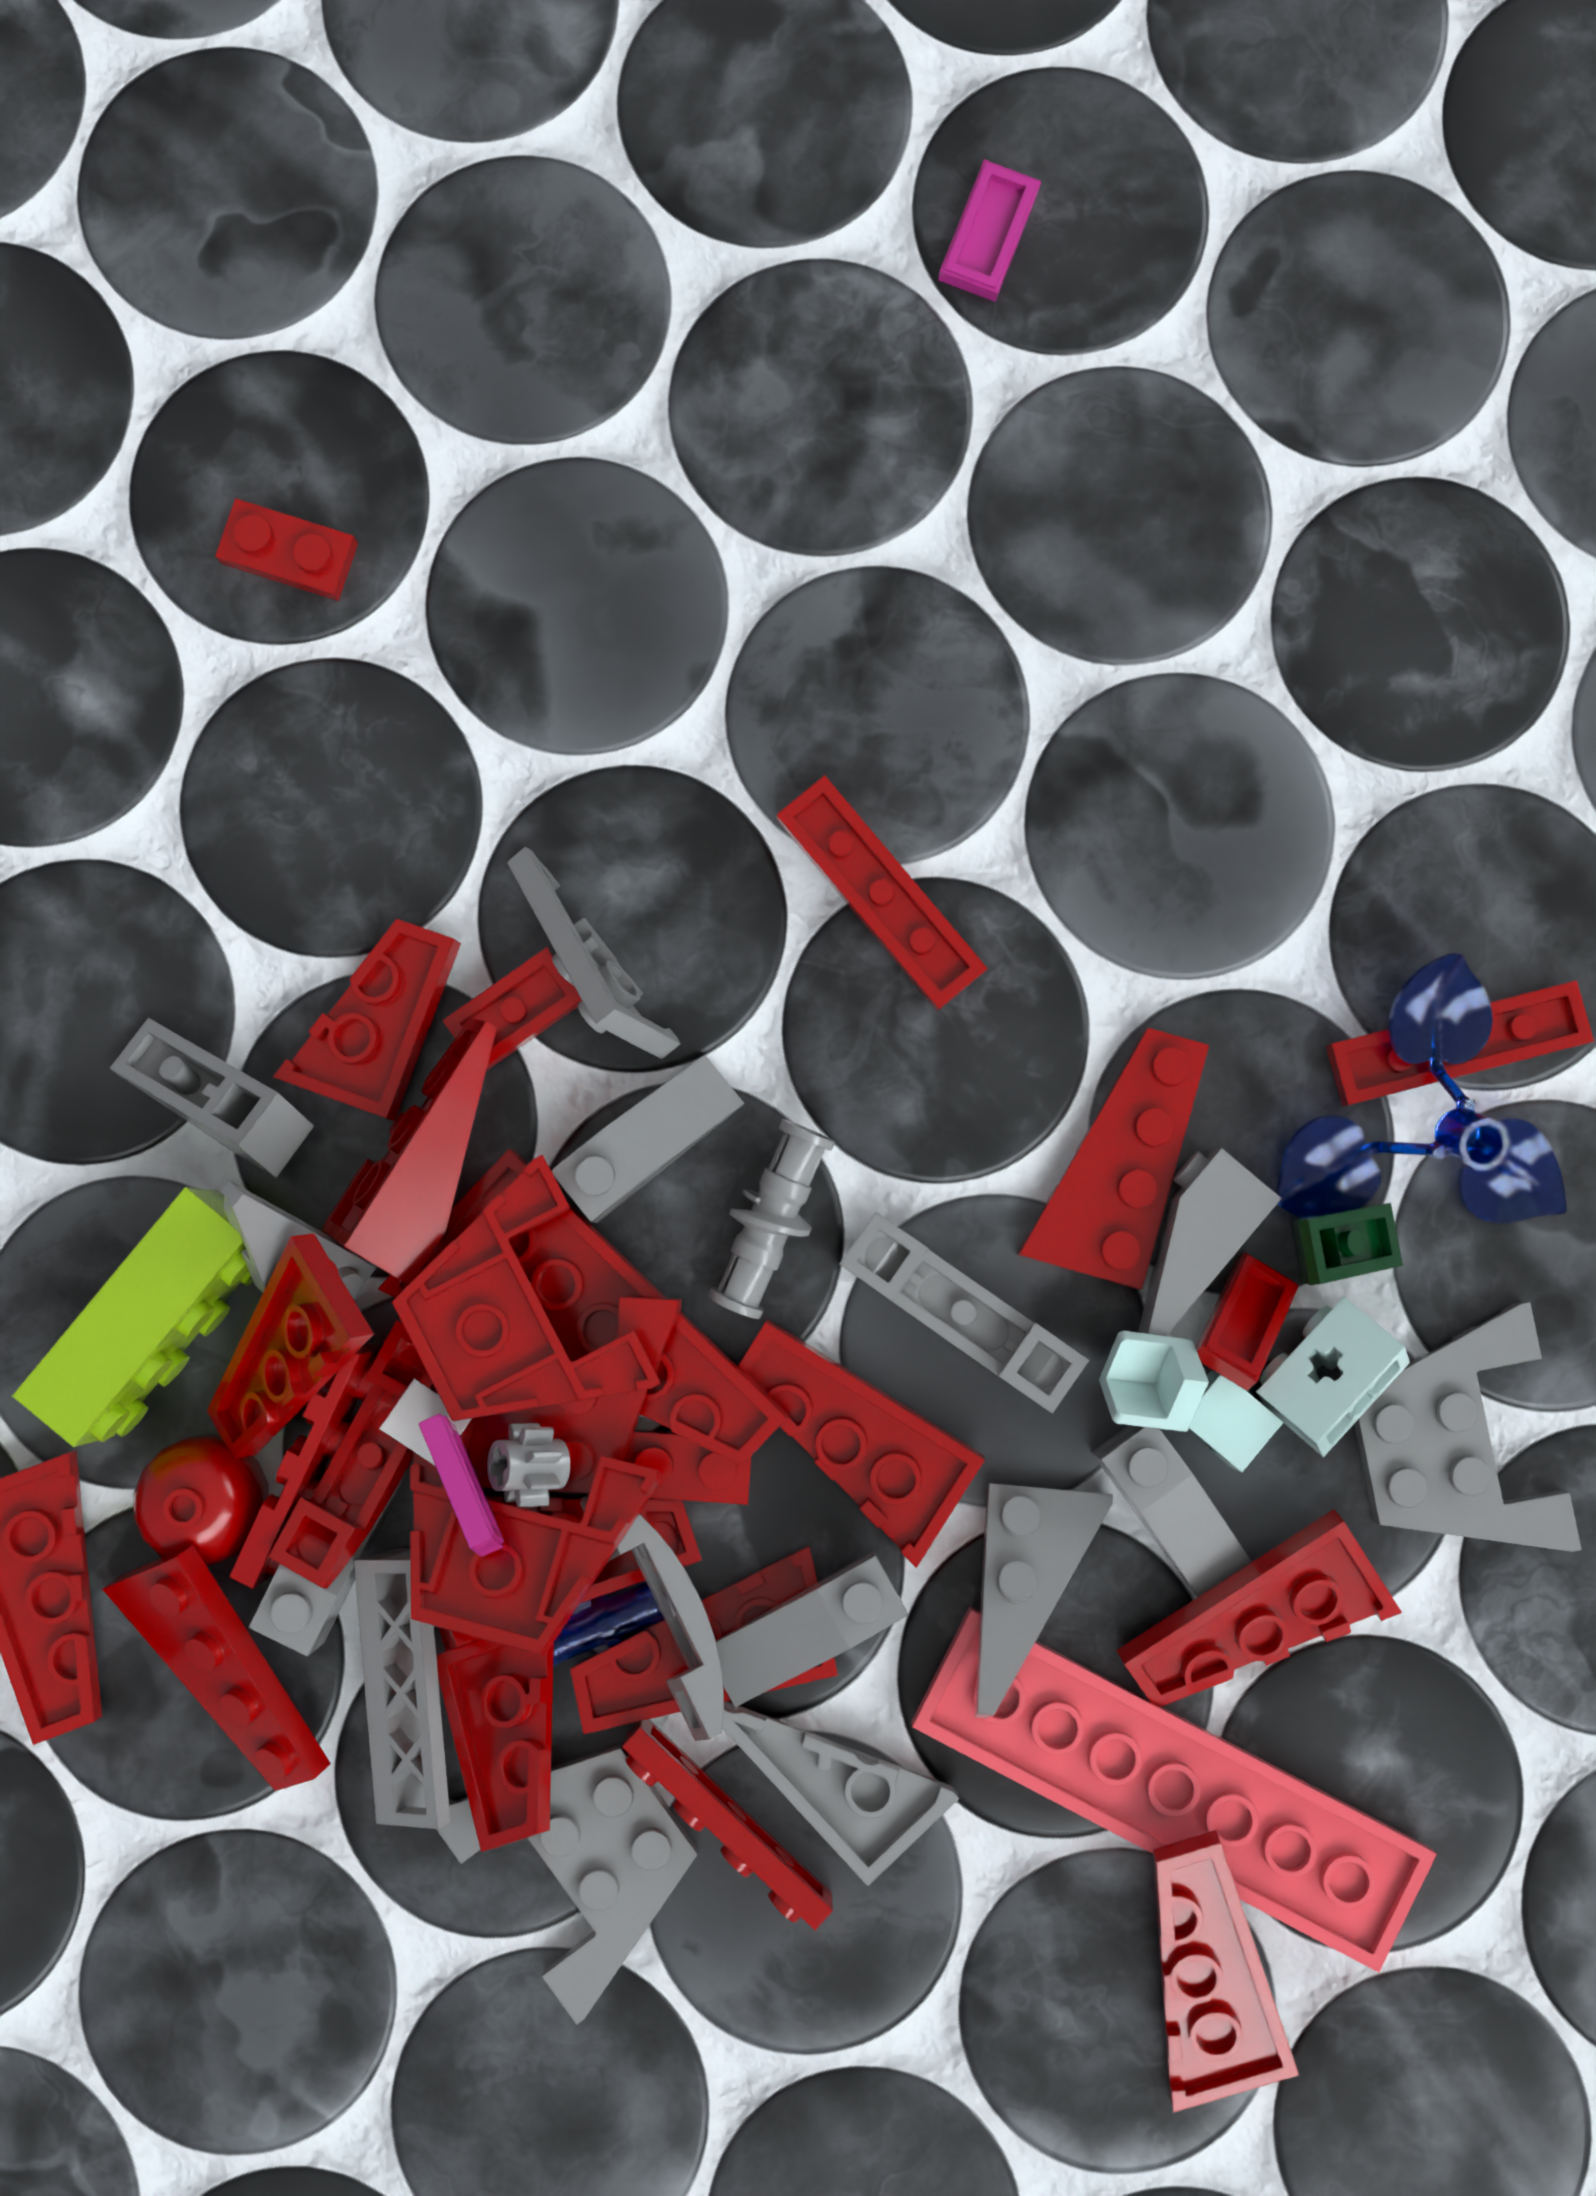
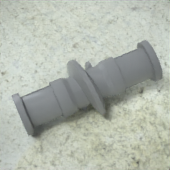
[708,1119,835,1319]

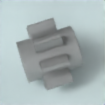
[487,1423,570,1507]

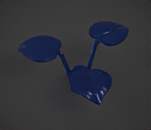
[1276,953,1567,1223]

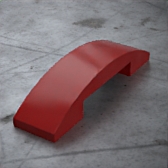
[268,1320,439,1589]

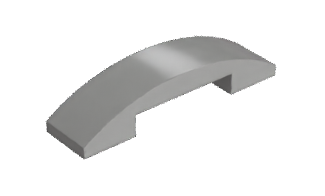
[839,1212,1089,1414]
[579,1496,724,1741]

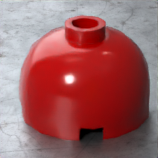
[133,1435,269,1565]

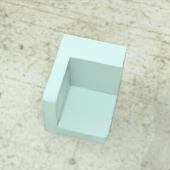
[1099,1331,1209,1432]
[1189,1369,1284,1472]

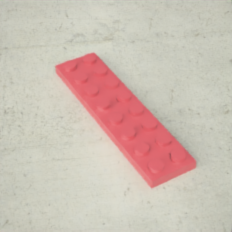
[911,1606,1437,1973]

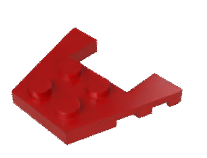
[392,1154,661,1421]
[468,1296,681,1494]
[410,1422,662,1656]

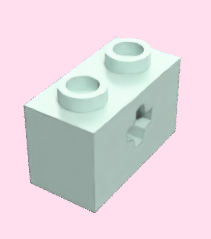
[1256,1297,1410,1457]

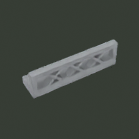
[354,1548,451,1829]

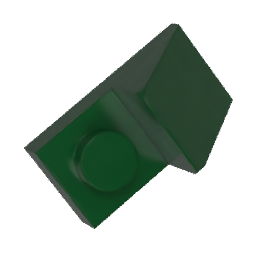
[1290,1203,1403,1285]

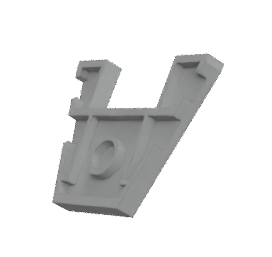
[1354,1302,1582,1552]
[436,1743,699,2025]

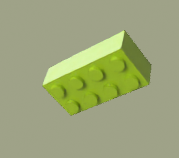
[12,1187,253,1447]

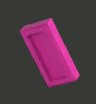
[938,159,1041,302]
[418,1413,504,1557]

